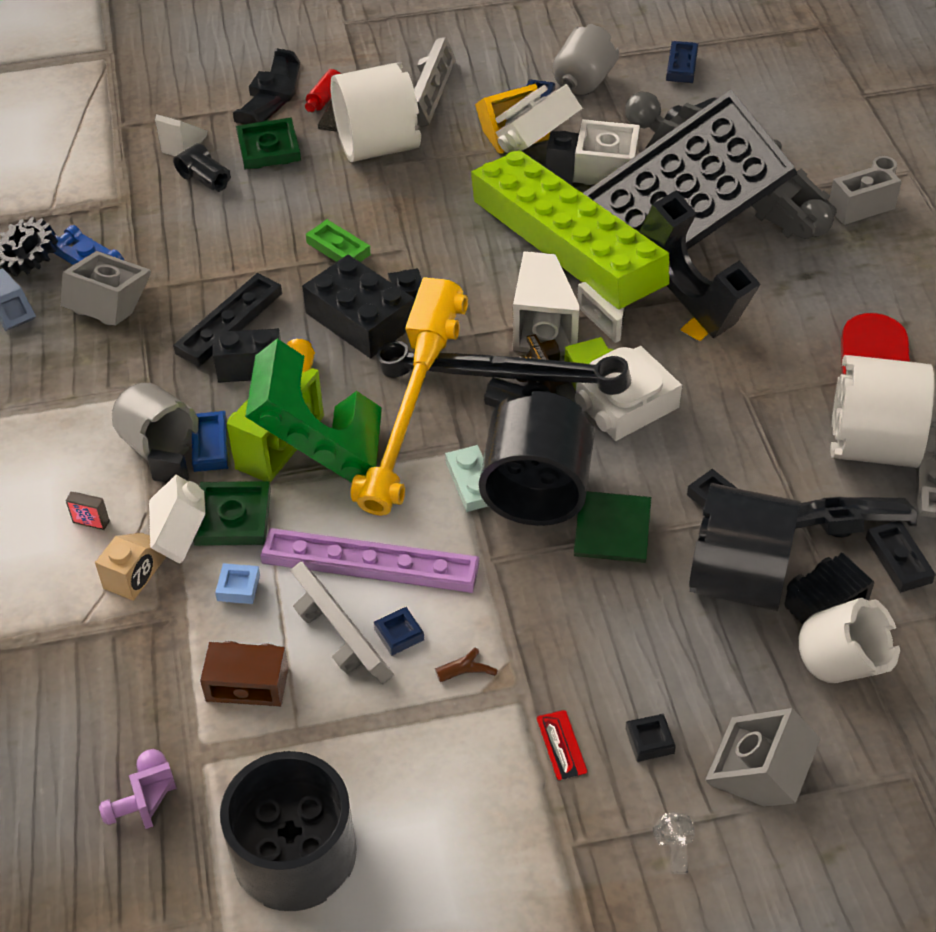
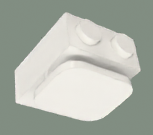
[495,84,583,153]
[575,346,682,441]

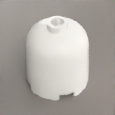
[799,598,900,683]

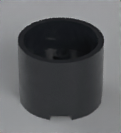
[479,391,595,526]
[689,483,801,611]
[220,751,356,911]

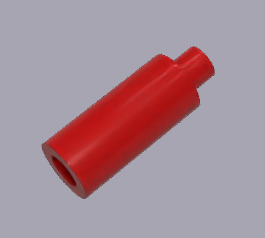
[305,69,341,113]

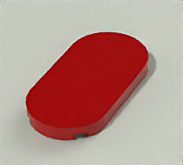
[841,313,910,374]

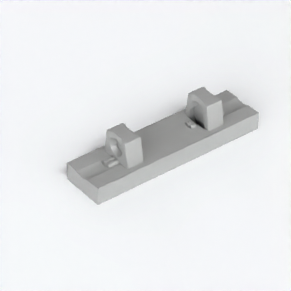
[414,37,456,126]
[290,561,394,684]

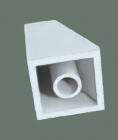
[513,252,580,356]

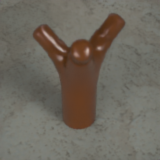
[435,647,498,683]

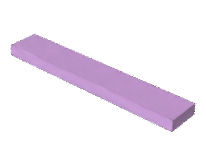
[260,528,479,593]

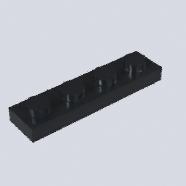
[173,273,282,367]

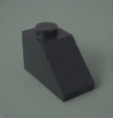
[545,131,579,186]

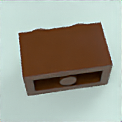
[200,641,289,707]

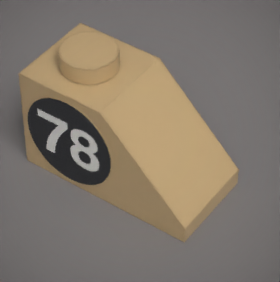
[95,533,166,601]

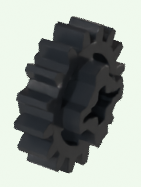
[0,217,58,276]

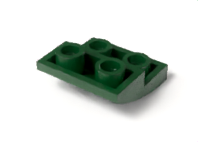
[574,491,651,563]

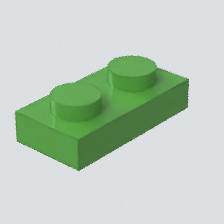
[306,219,371,262]

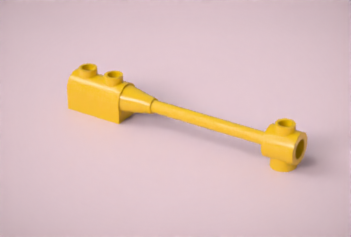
[350,277,468,516]

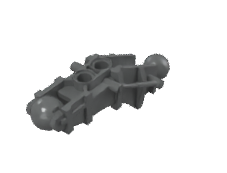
[625,91,837,239]

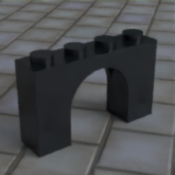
[640,190,761,339]

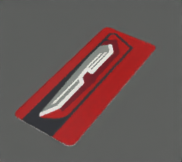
[536,710,587,780]

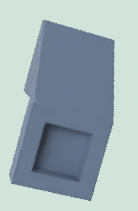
[0,268,36,331]

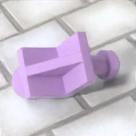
[99,749,177,829]

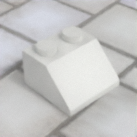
[573,119,640,185]

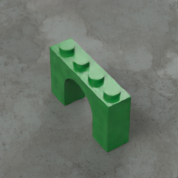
[245,338,382,483]

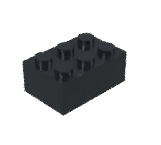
[302,254,415,359]

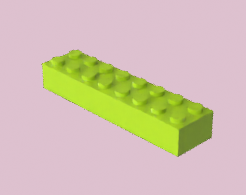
[471,150,669,310]

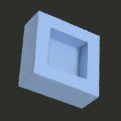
[215,563,260,604]

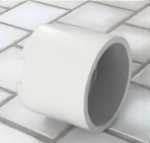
[331,62,421,162]
[830,355,934,468]

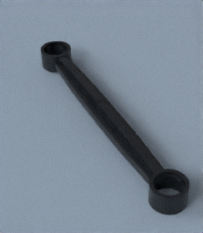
[377,341,631,395]

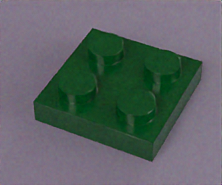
[236,117,301,170]
[193,481,271,546]

